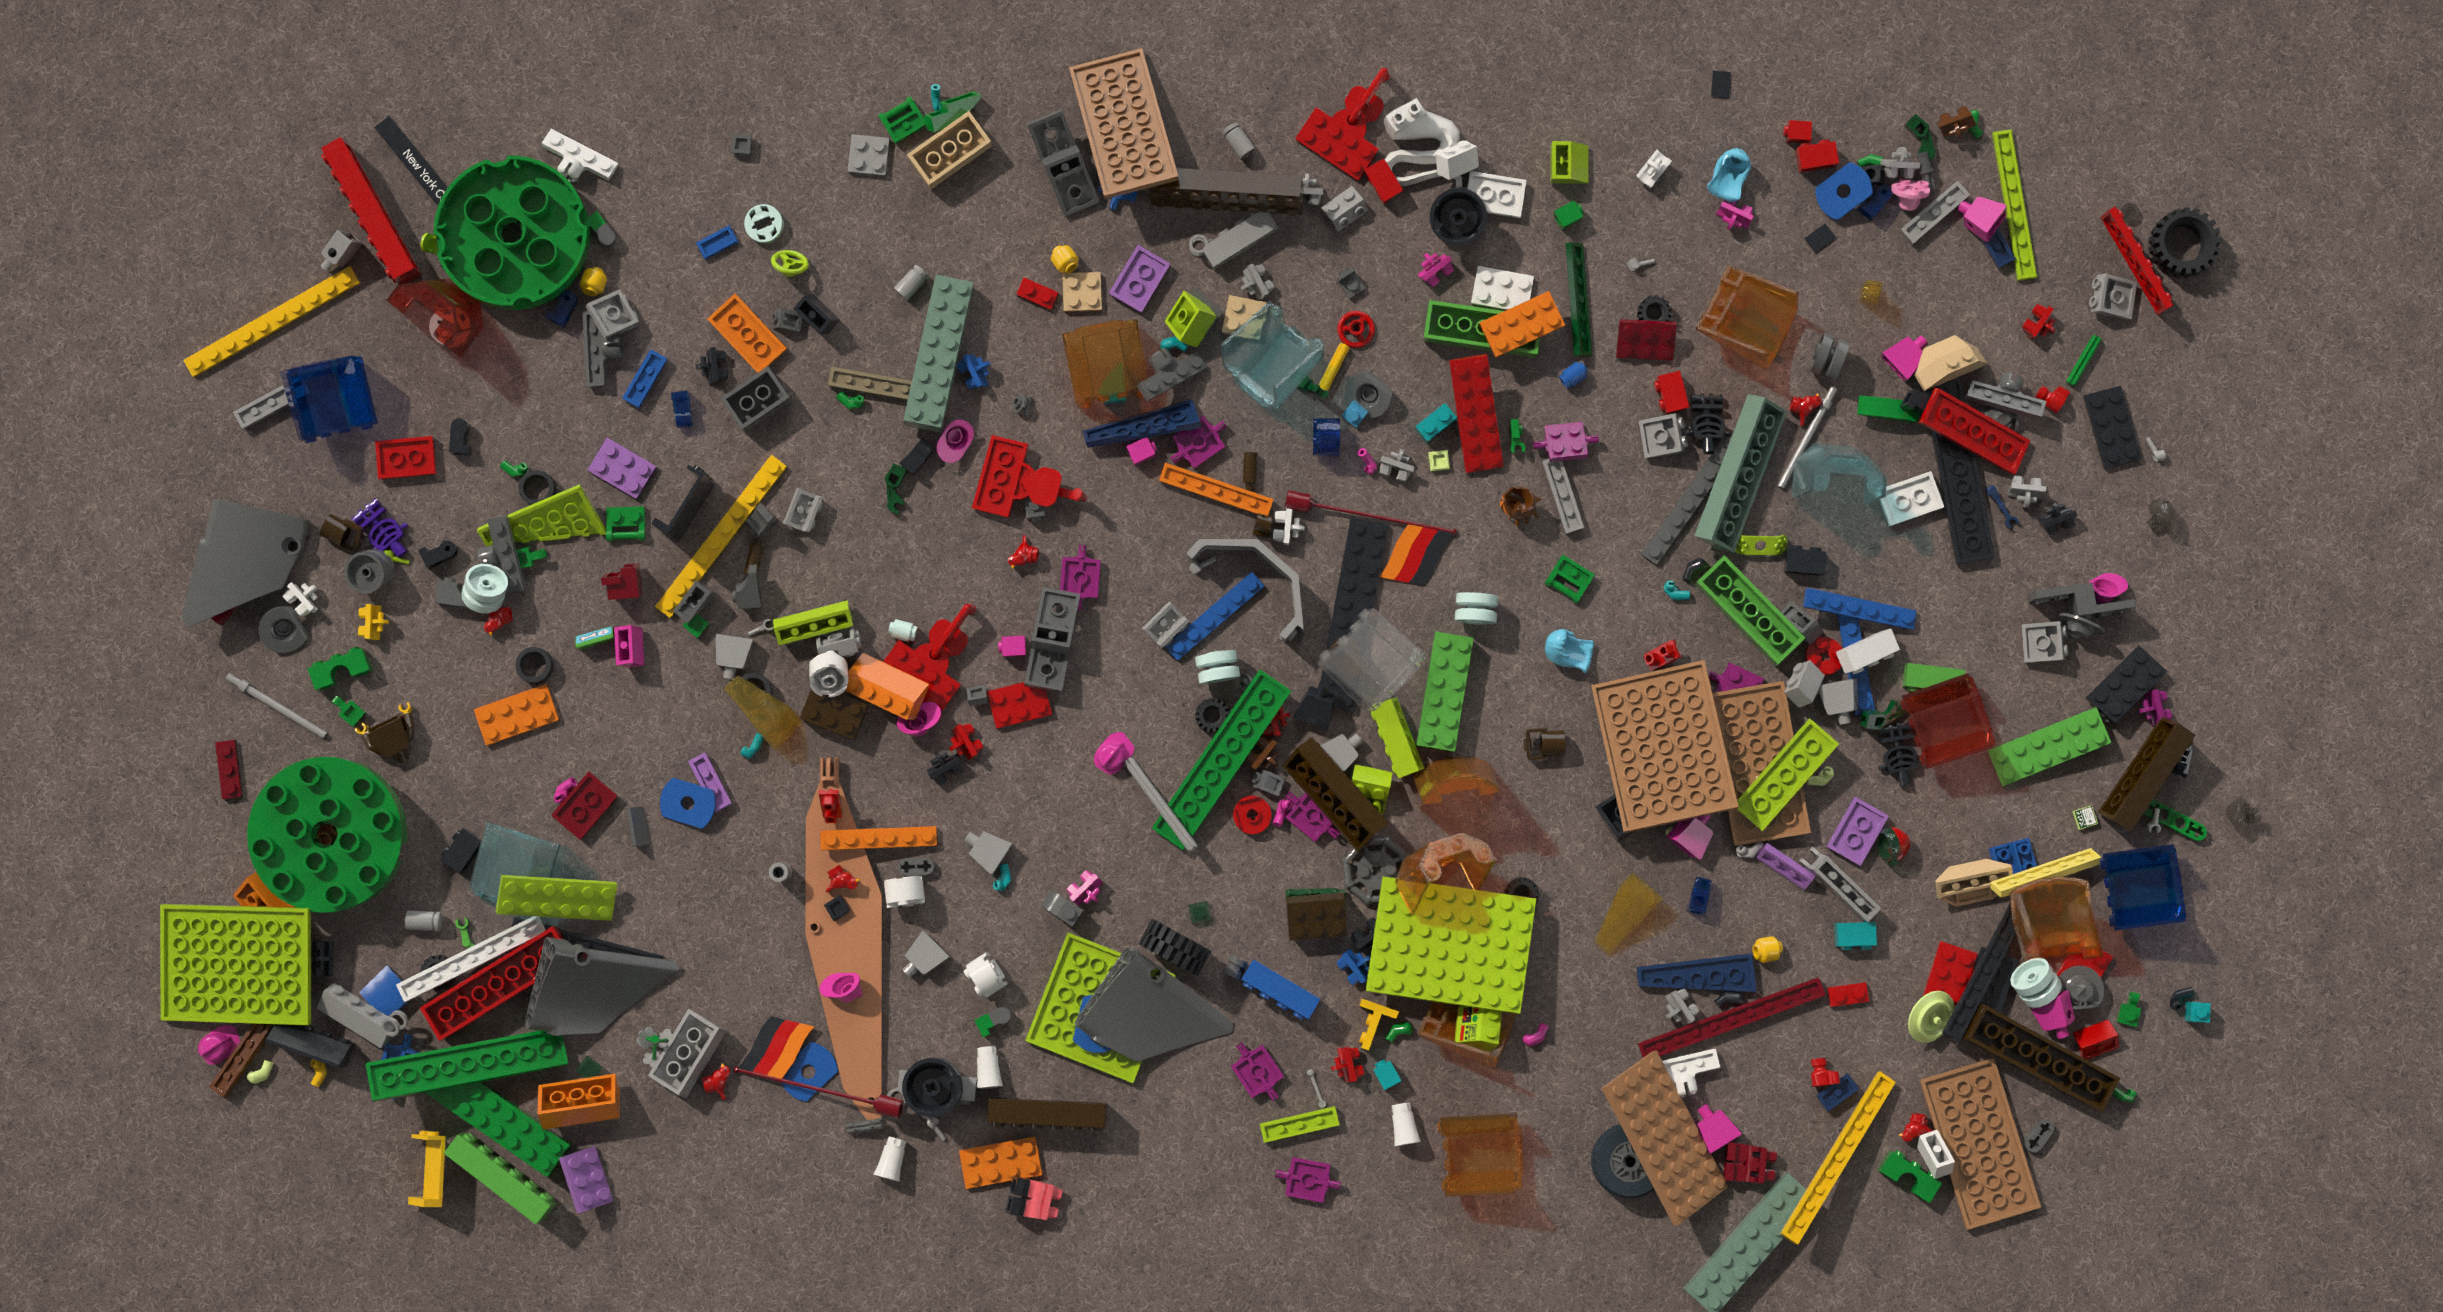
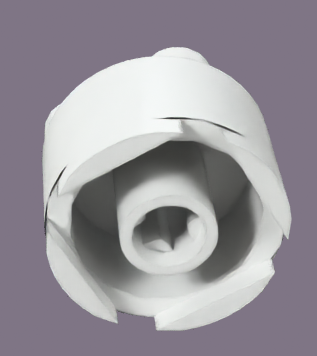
[809,650,848,697]
[884,876,925,908]
[964,952,1007,997]

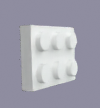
[1467,171,1527,218]
[1471,266,1534,310]
[1876,471,1944,526]

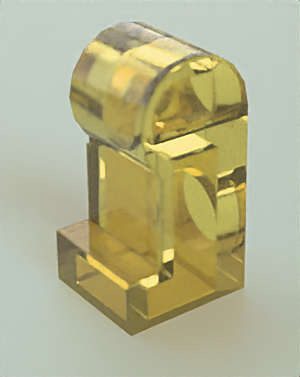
[1859,280,1883,304]

